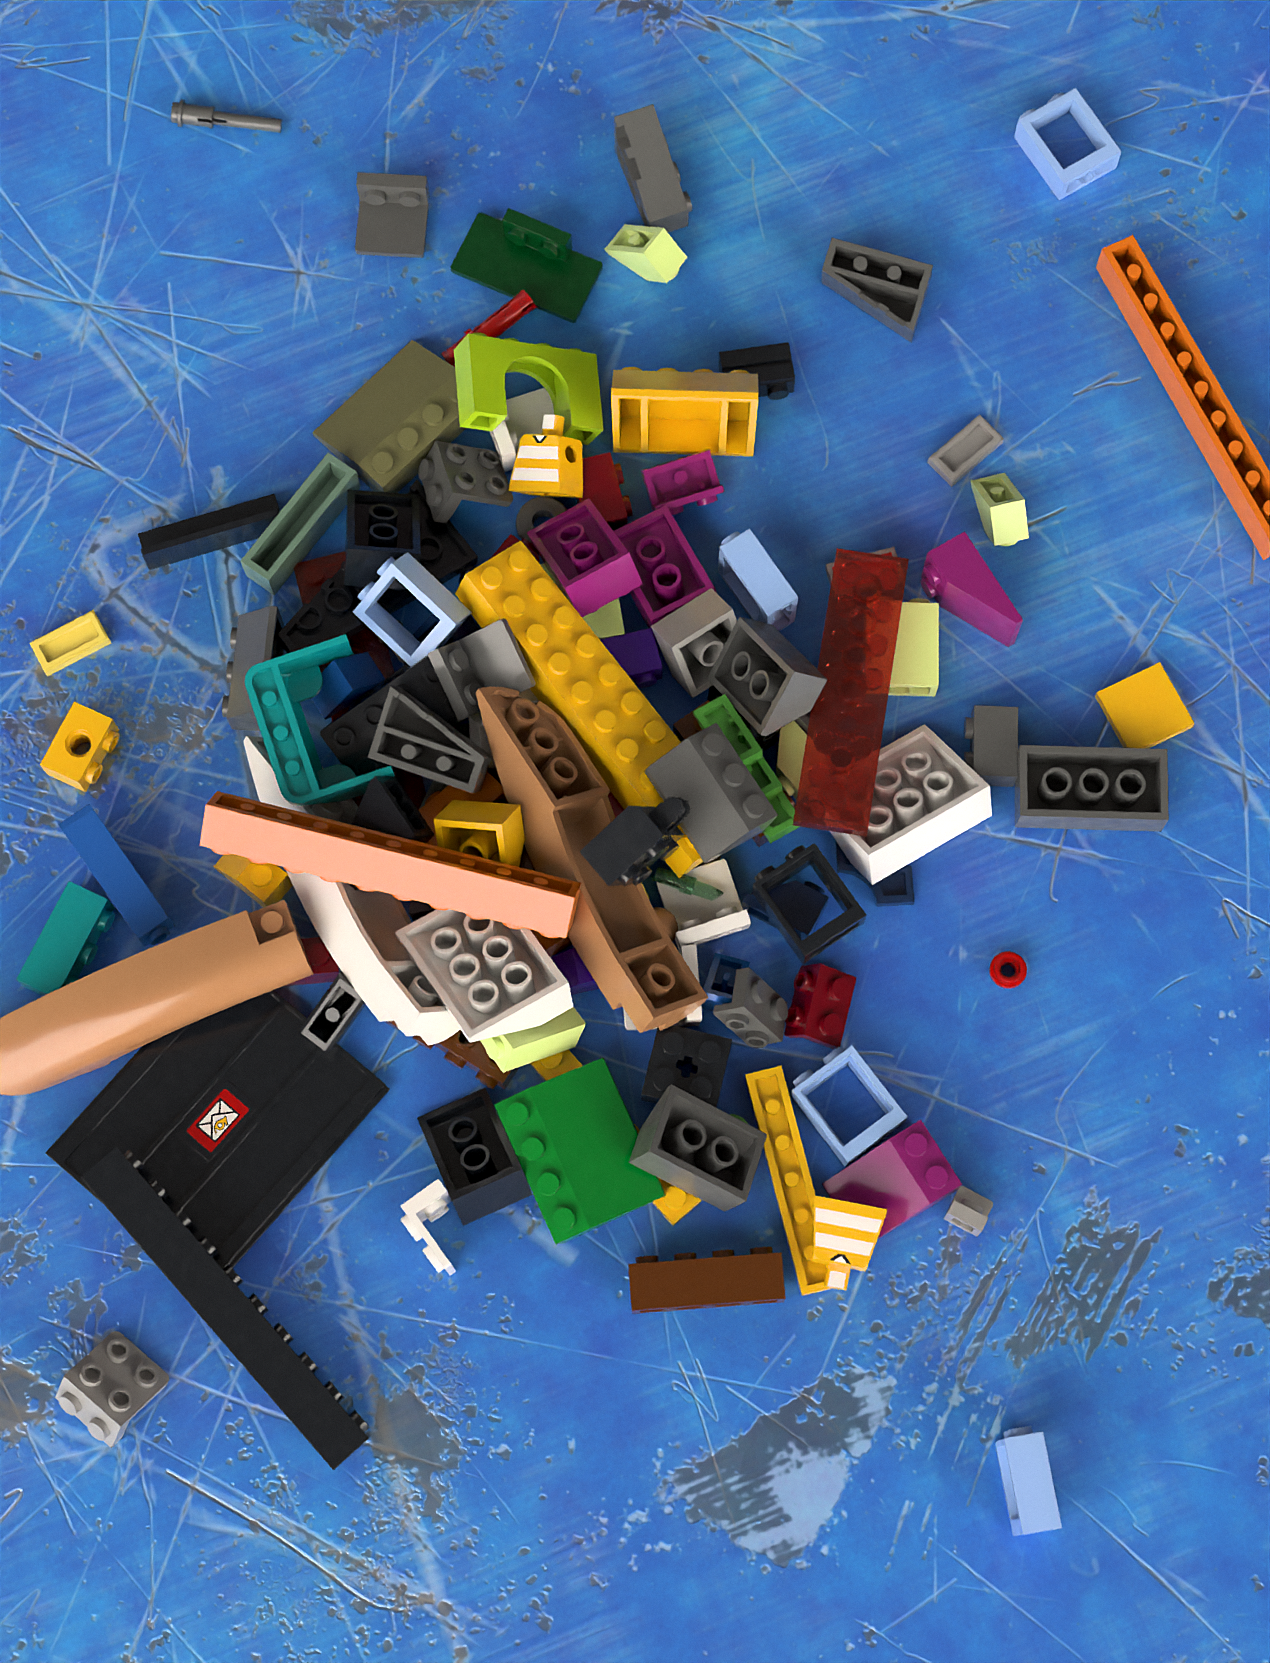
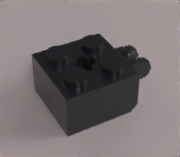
[579,797,691,887]
[641,1025,732,1108]

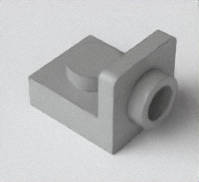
[943,1186,993,1237]

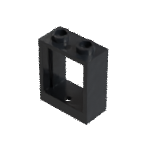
[752,843,867,964]

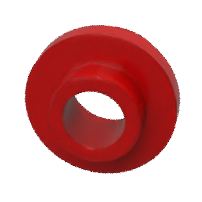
[989,951,1027,989]

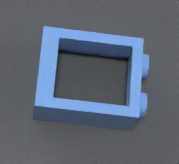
[1014,88,1121,200]
[718,528,798,631]
[353,552,472,667]
[791,1045,907,1167]
[995,1426,1062,1536]

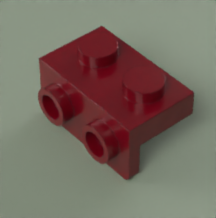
[784,963,857,1049]

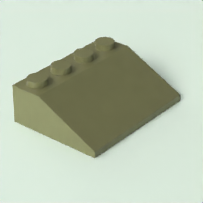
[312,340,466,493]

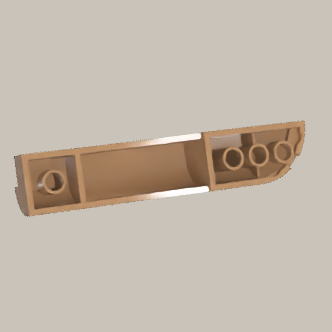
[476,687,708,1033]
[0,900,314,1096]

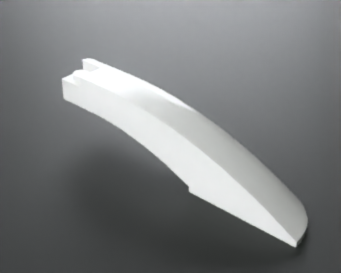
[243,736,460,1045]

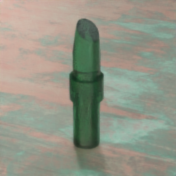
[653,867,724,901]

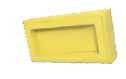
[29,610,111,676]

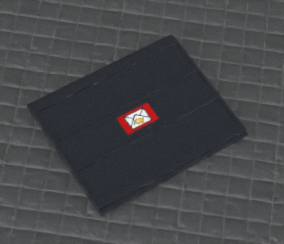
[45,990,390,1269]

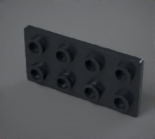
[320,649,466,777]

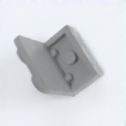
[55,1331,169,1448]

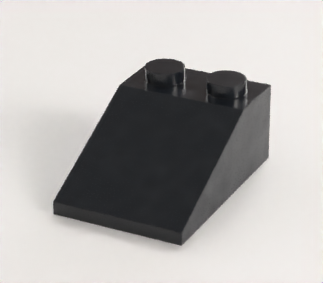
[344,490,421,591]
[417,1088,533,1226]

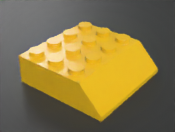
[611,367,759,457]

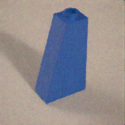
[58,804,175,947]

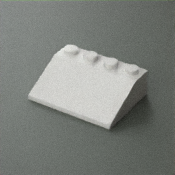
[806,724,992,885]
[395,909,573,1043]

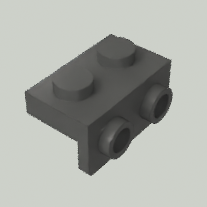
[713,967,788,1048]

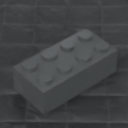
[1015,745,1169,832]

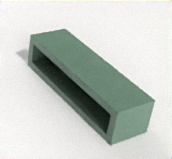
[240,452,361,595]

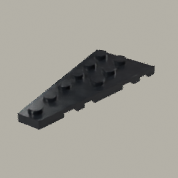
[278,479,478,654]

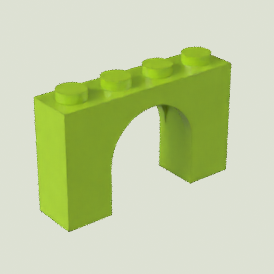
[454,333,604,445]

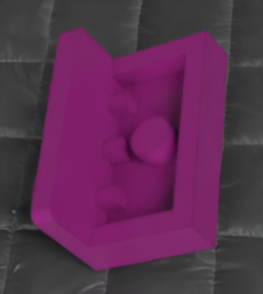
[641,449,725,515]

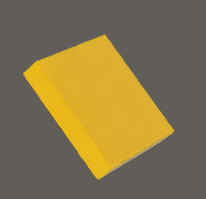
[1095,662,1195,749]

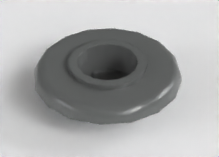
[515,496,568,543]

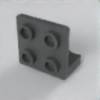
[355,172,430,258]
[427,618,536,721]

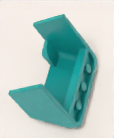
[245,634,395,806]

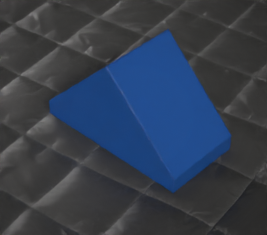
[311,652,385,720]
[701,953,750,1011]

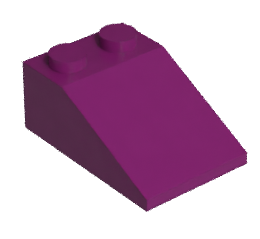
[526,498,643,618]
[614,505,716,640]
[920,531,1023,647]
[822,1120,962,1240]

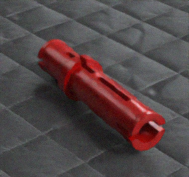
[441,290,537,367]

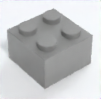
[651,588,737,698]

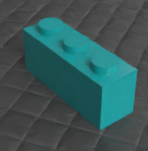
[16,881,115,996]

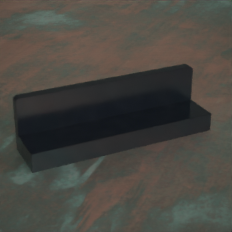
[138,494,280,570]

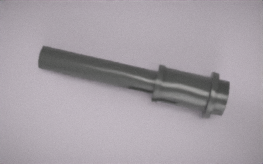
[171,99,282,133]

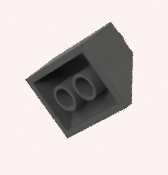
[222,606,285,731]
[707,616,828,736]
[644,723,778,864]
[629,1084,767,1212]

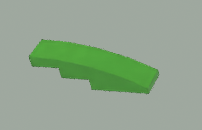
[693,694,802,844]

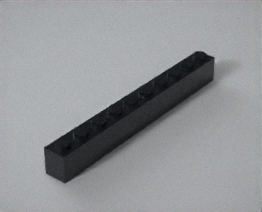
[81,1147,369,1470]

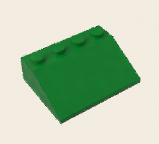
[494,1058,666,1244]

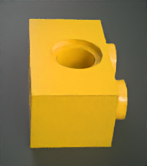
[40,702,119,792]

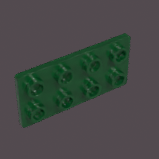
[450,208,603,323]

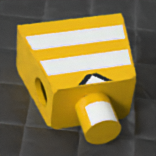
[508,414,583,498]
[813,1196,887,1290]

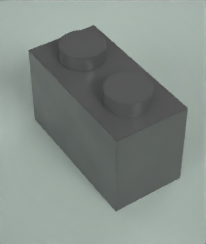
[964,705,1018,787]

